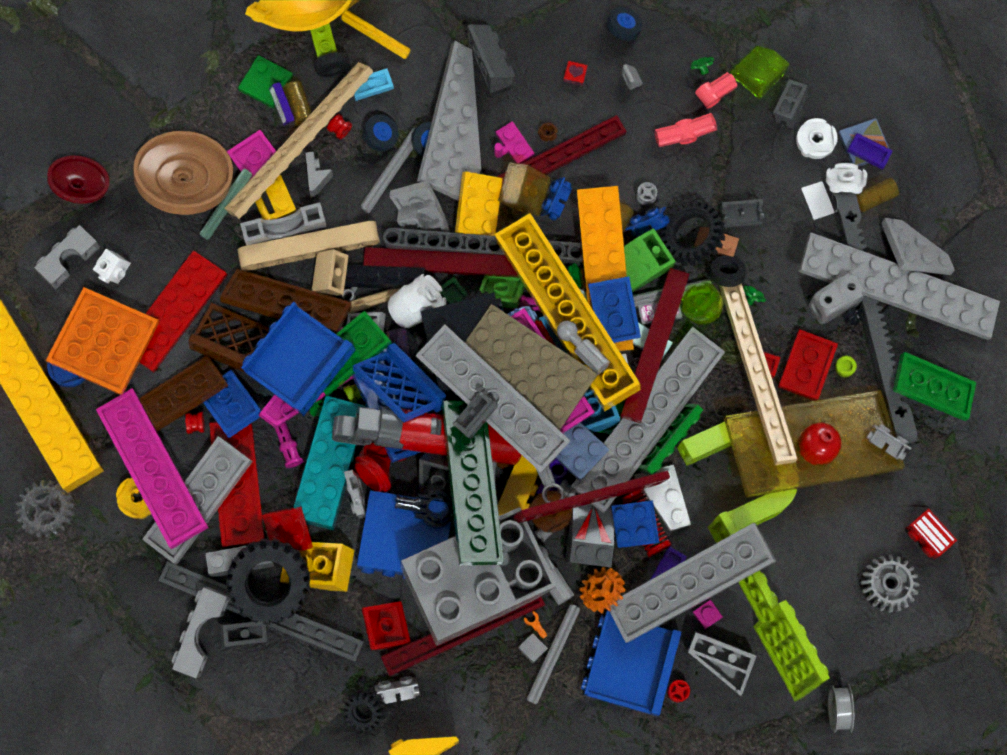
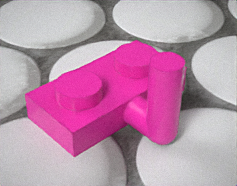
[494,121,535,166]

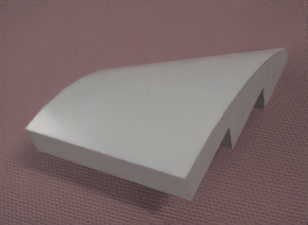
[389,181,450,232]

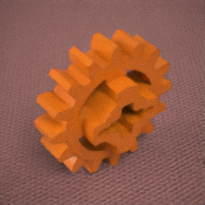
[580,567,626,613]

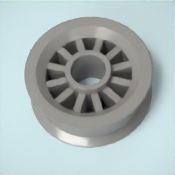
[828,684,854,733]

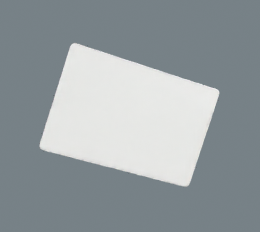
[801,181,835,220]

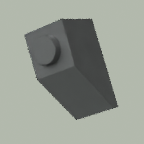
[218,620,267,647]

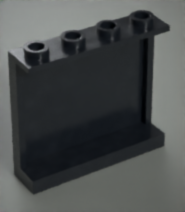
[421,292,503,395]

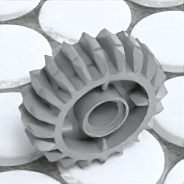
[861,555,919,613]

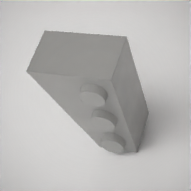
[687,631,757,696]

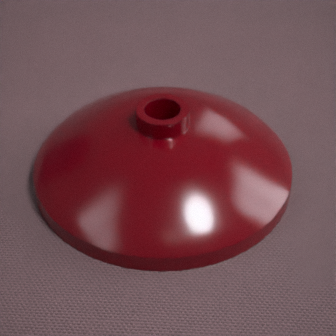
[47,156,110,204]

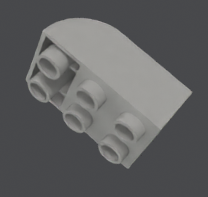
[401,507,557,646]

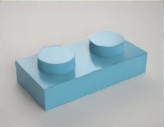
[354,68,394,101]

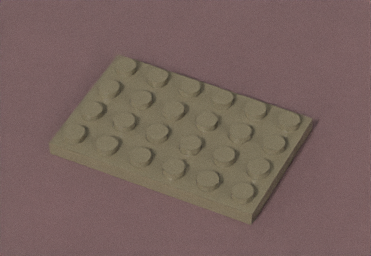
[465,304,598,431]

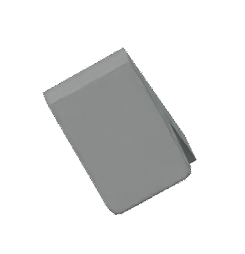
[306,152,333,198]

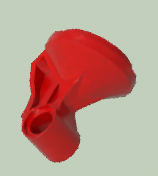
[355,443,406,493]

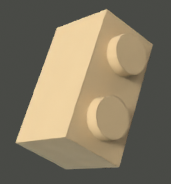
[312,249,349,297]

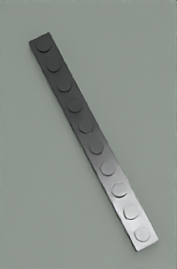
[158,561,364,662]

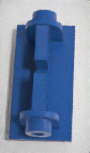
[540,177,572,221]
[625,207,669,237]

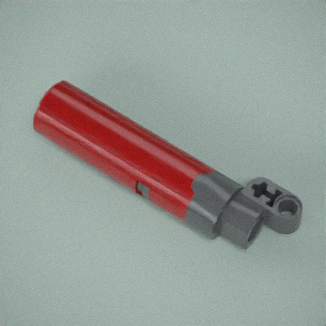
[332,405,522,465]

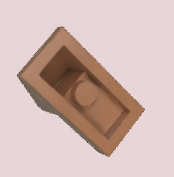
[694,227,739,257]

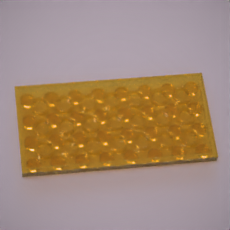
[724,390,905,498]

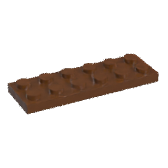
[220,269,352,334]

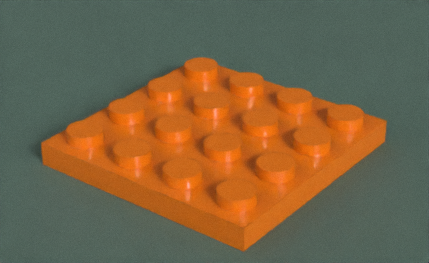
[46,287,159,395]

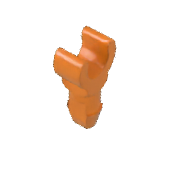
[524,611,547,639]

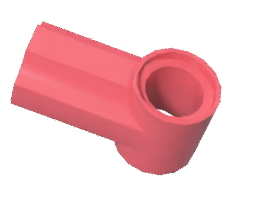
[695,72,738,109]

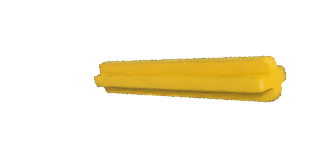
[341,10,410,59]

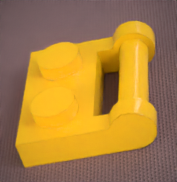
[255,175,297,220]

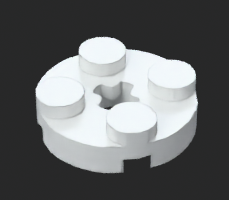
[796,118,837,159]
[826,163,867,194]

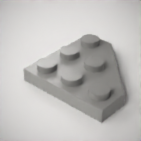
[881,218,955,275]

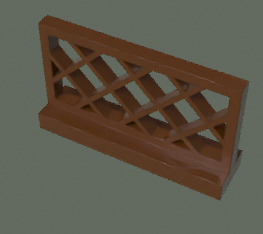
[188,303,269,373]

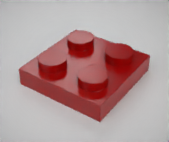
[262,507,313,551]

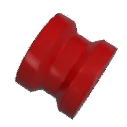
[327,114,352,140]
[185,412,205,434]
[667,680,690,703]

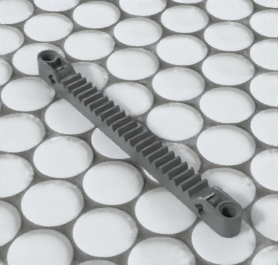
[832,192,917,443]

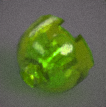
[682,282,723,325]

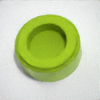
[835,356,857,377]

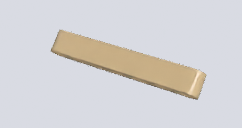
[237,221,380,271]

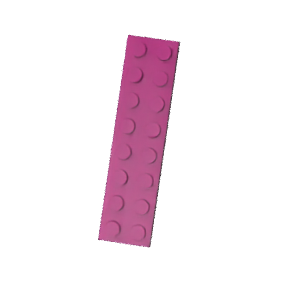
[96,388,209,549]

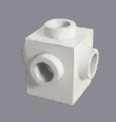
[93,249,131,284]

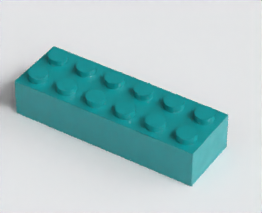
[293,396,366,531]

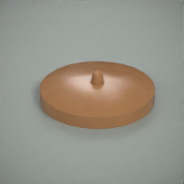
[134,131,233,215]

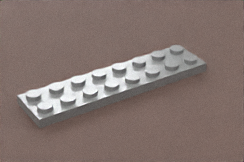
[416,325,571,473]
[610,523,776,643]

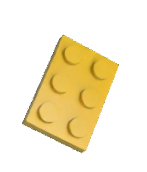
[455,171,503,236]

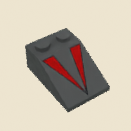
[565,504,614,567]

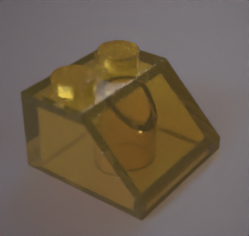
[498,162,551,216]

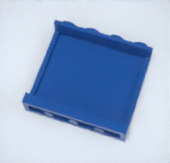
[241,302,356,416]
[357,491,451,579]
[581,611,681,717]

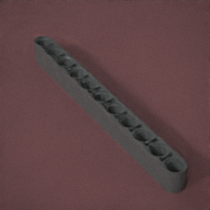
[383,228,584,267]

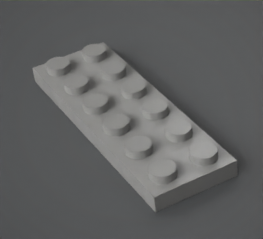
[142,436,253,565]

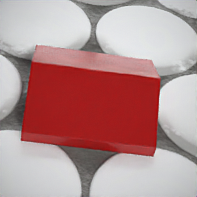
[362,601,411,650]

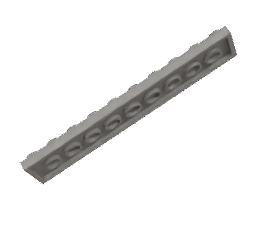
[799,233,1000,340]
[570,327,725,513]

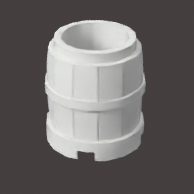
[388,274,446,328]

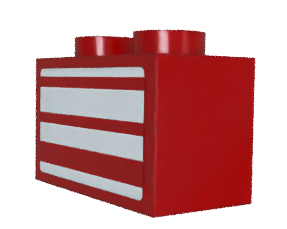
[906,508,957,560]

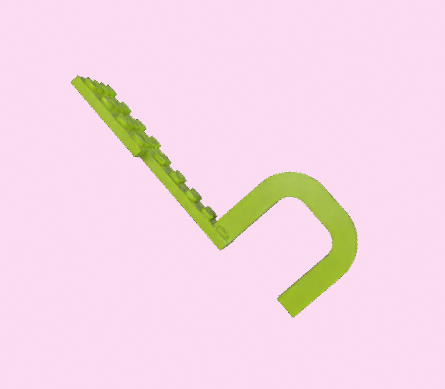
[677,417,830,702]

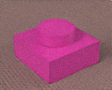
[692,600,723,630]

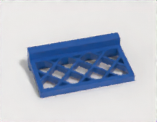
[353,343,446,423]

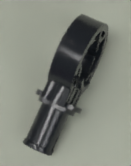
[394,491,454,528]

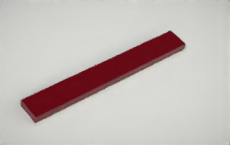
[497,115,627,199]
[363,247,519,278]
[621,268,690,423]
[514,470,670,523]
[381,597,545,677]

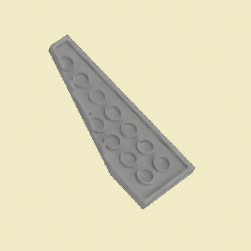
[417,41,481,201]

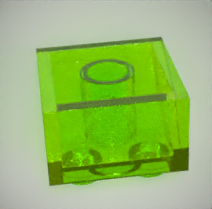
[730,46,789,99]

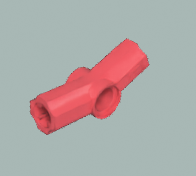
[654,113,717,147]

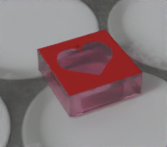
[563,61,588,86]

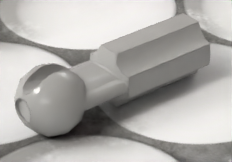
[557,321,610,375]
[538,545,574,606]

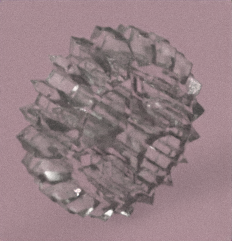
[16,480,74,537]

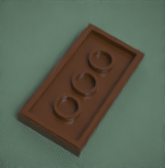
[139,355,228,432]

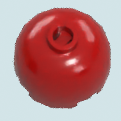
[798,422,842,465]

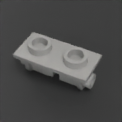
[866,424,911,460]
[374,676,420,704]

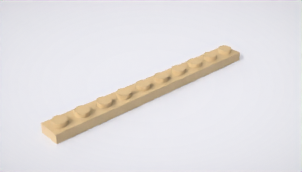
[224,62,373,219]
[719,283,797,465]

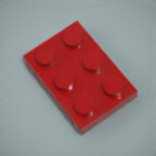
[778,329,838,402]

